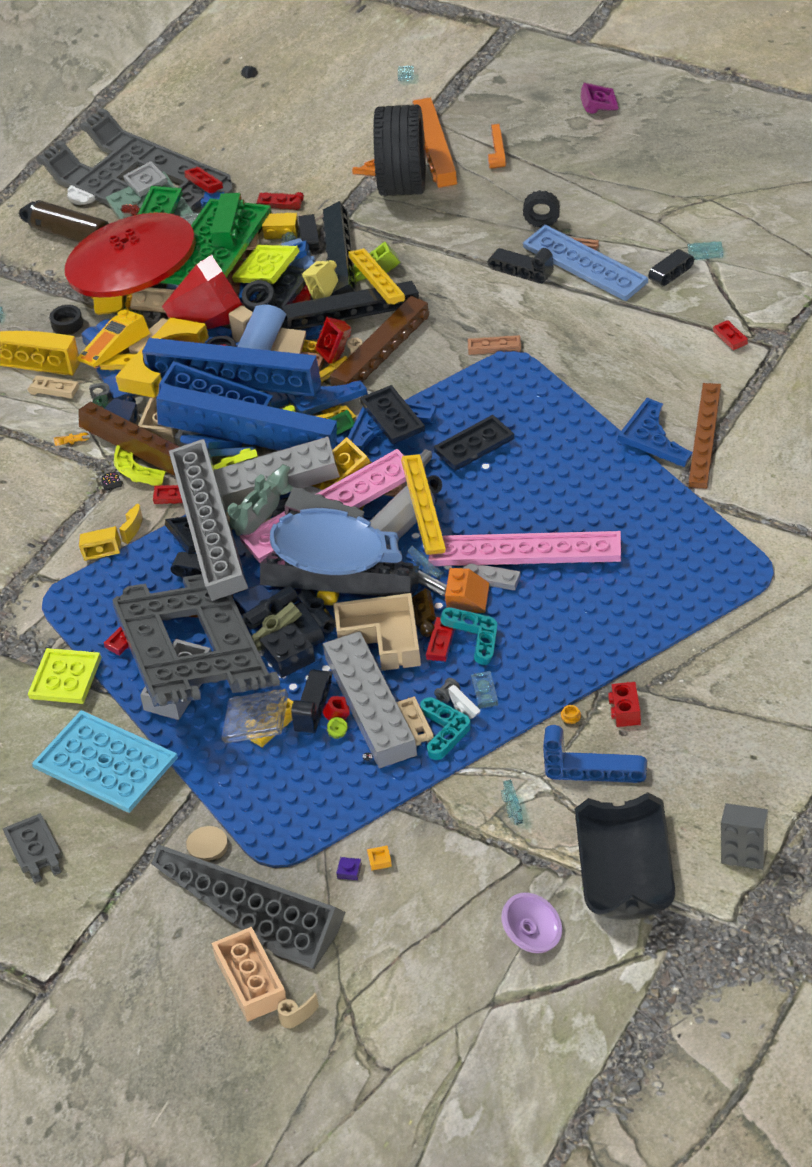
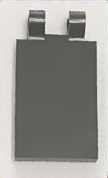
[2,813,62,883]

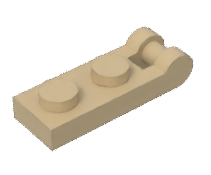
[28,376,79,399]
[396,696,434,746]

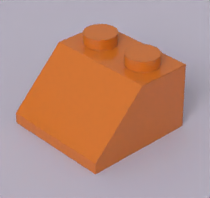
[445,568,490,613]

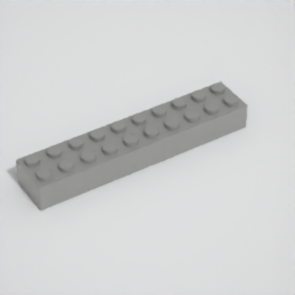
[169,439,248,601]

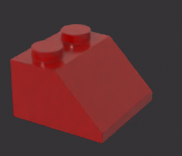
[315,317,352,364]

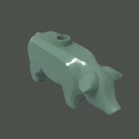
[228,464,293,536]

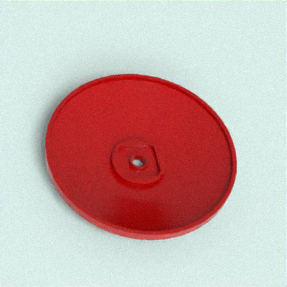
[64,213,196,298]

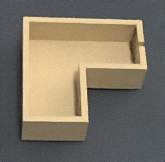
[334,593,421,671]

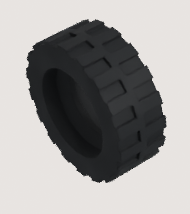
[523,190,560,228]

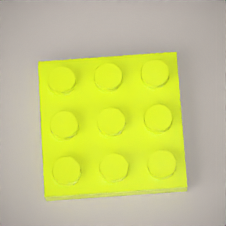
[232,245,300,284]
[28,648,102,704]

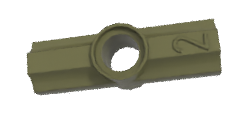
[251,602,302,652]

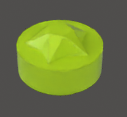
[327,717,347,739]

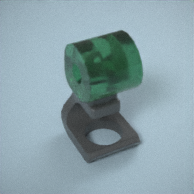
[89,383,111,408]

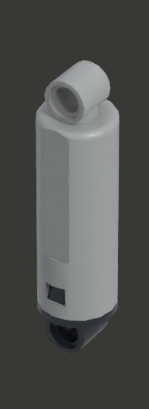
[369,475,443,549]

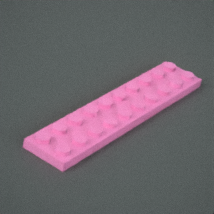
[240,449,406,563]
[429,531,621,566]

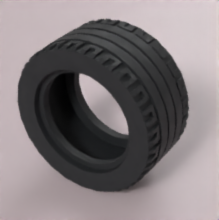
[373,104,426,196]

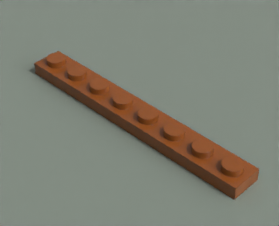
[689,383,721,489]

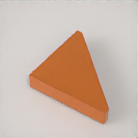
[352,159,376,176]

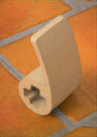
[277,993,319,1028]

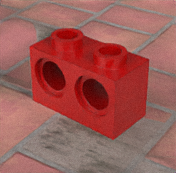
[608,682,641,727]

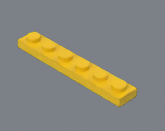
[349,248,405,304]
[401,454,446,555]

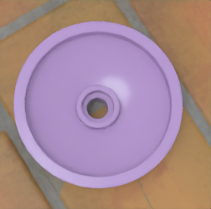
[501,893,562,953]

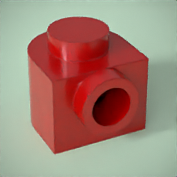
[323,696,350,721]

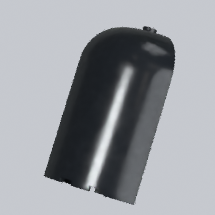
[574,792,675,920]

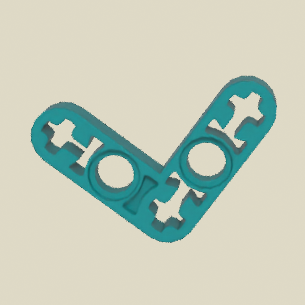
[440,607,497,665]
[420,697,471,760]

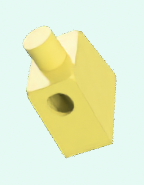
[302,260,338,300]

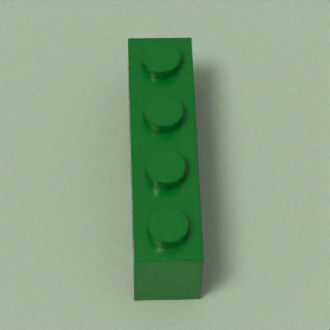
[210,193,245,247]

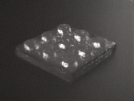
[222,689,288,744]

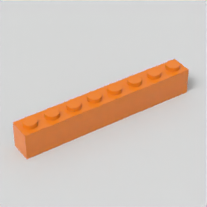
[413,97,457,188]

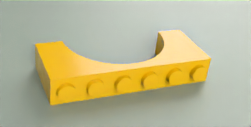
[116,318,209,398]

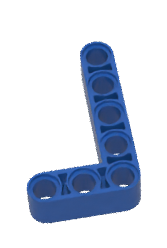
[543,725,648,783]

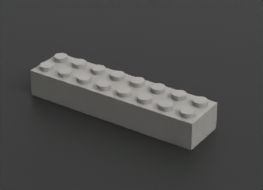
[215,437,340,510]
[323,631,417,768]

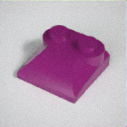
[580,83,619,114]

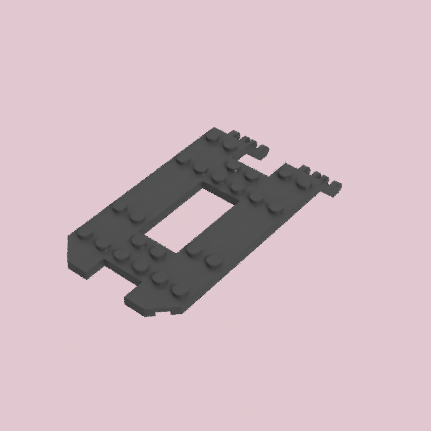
[36,108,233,217]
[113,574,280,707]

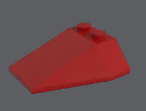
[162,255,243,329]

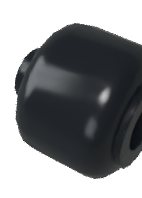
[241,65,258,79]

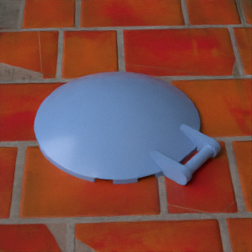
[270,508,402,575]

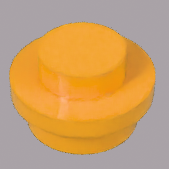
[561,705,581,724]

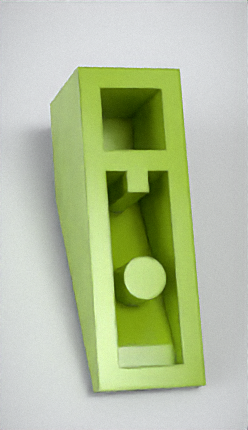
[354,242,401,282]

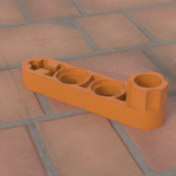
[488,124,506,169]

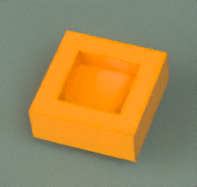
[367,845,392,871]

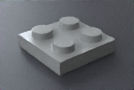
[123,161,168,197]

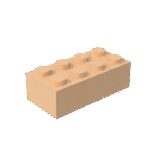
[212,927,286,1022]

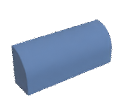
[237,305,286,350]

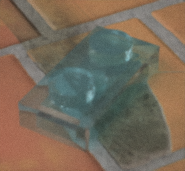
[687,241,723,260]
[407,546,443,579]
[471,671,498,709]
[501,779,523,825]

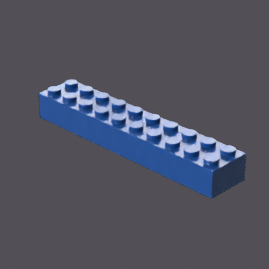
[142,338,321,397]
[156,384,337,451]

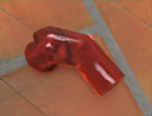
[121,205,140,216]

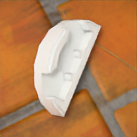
[67,185,96,205]
[448,685,480,719]

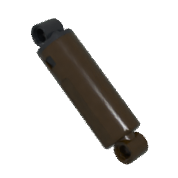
[19,200,109,243]

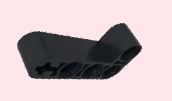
[487,248,554,284]
[291,669,332,734]

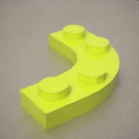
[113,445,165,486]

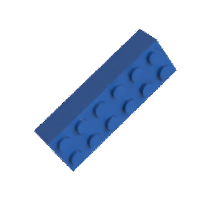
[158,361,273,407]

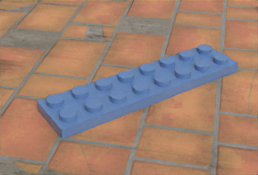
[523,225,648,301]

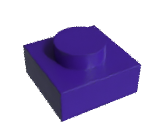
[336,857,362,881]

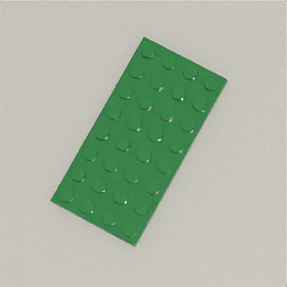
[160,198,272,285]

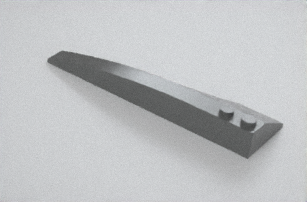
[151,845,346,969]

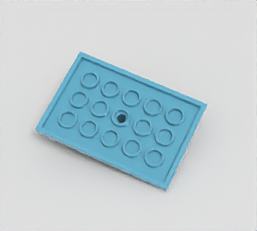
[32,710,178,813]

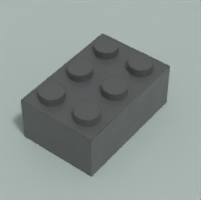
[721,803,768,870]

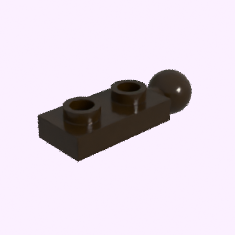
[412,588,436,637]

